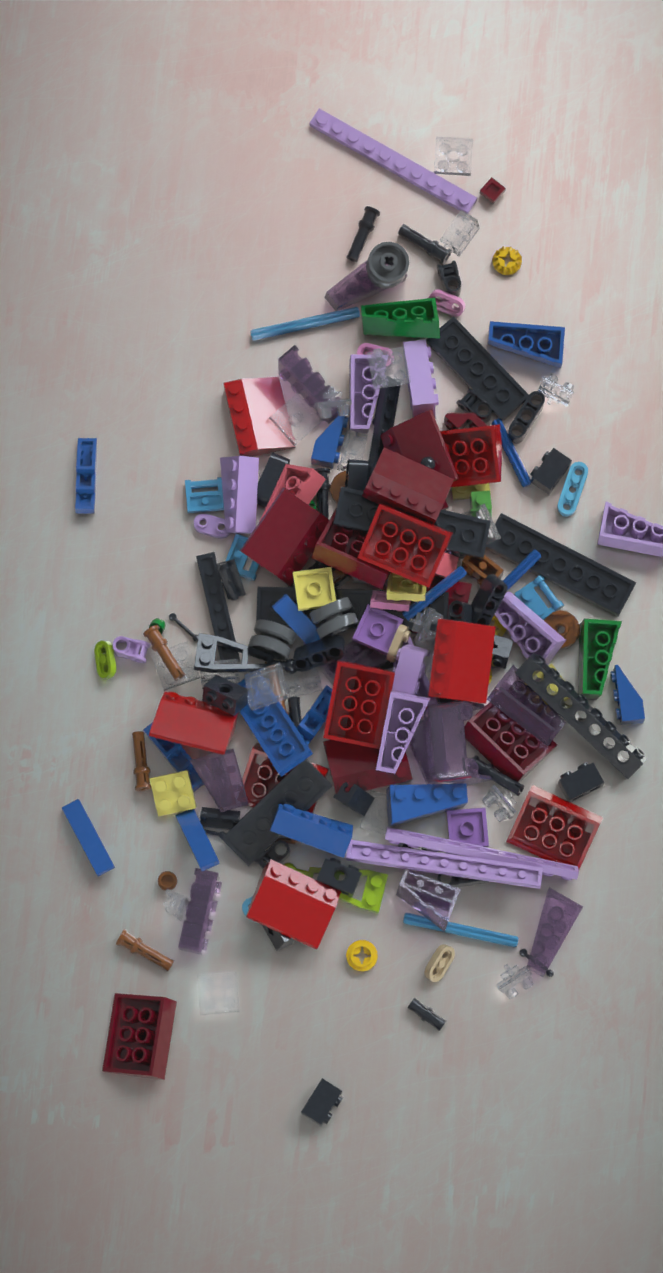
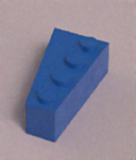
[488,321,565,368]
[386,783,468,827]
[270,804,353,858]

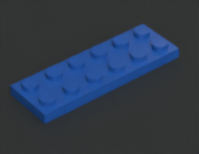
[237,672,313,777]

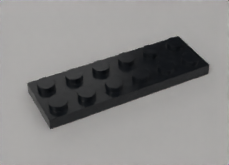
[426,316,529,421]
[221,759,332,867]

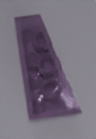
[278,345,346,424]

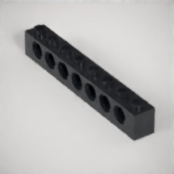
[515,653,647,779]

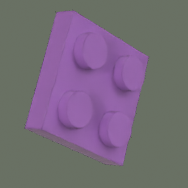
[352,604,403,655]
[446,808,489,847]

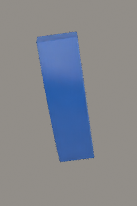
[75,438,97,514]
[272,594,320,644]
[296,685,332,745]
[143,722,208,792]
[62,799,115,877]
[175,809,220,872]

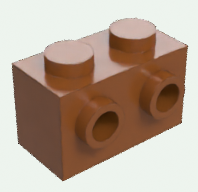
[461,555,504,586]

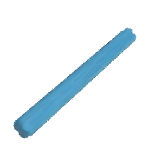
[250,307,360,341]
[403,913,519,947]

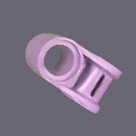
[113,636,151,663]

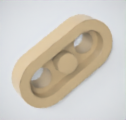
[386,624,411,662]
[425,944,455,982]

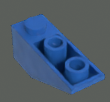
[311,410,349,469]
[611,665,645,725]

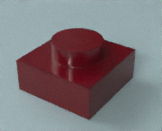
[480,177,506,204]

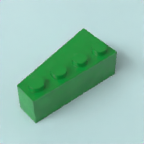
[360,298,440,338]
[578,618,622,700]

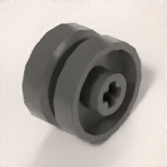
[366,242,409,288]
[310,597,359,639]
[248,620,296,661]

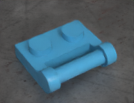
[185,477,224,513]
[226,534,259,581]
[514,575,564,620]

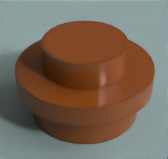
[158,871,177,891]

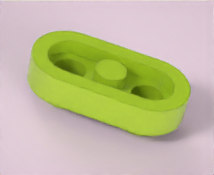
[94,640,116,679]

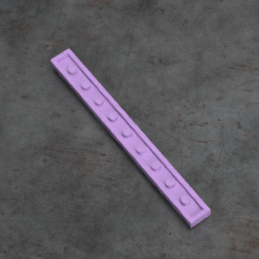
[310,108,477,215]
[385,827,579,880]
[346,840,543,889]

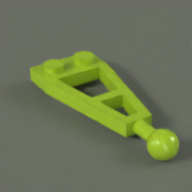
[283,862,388,913]

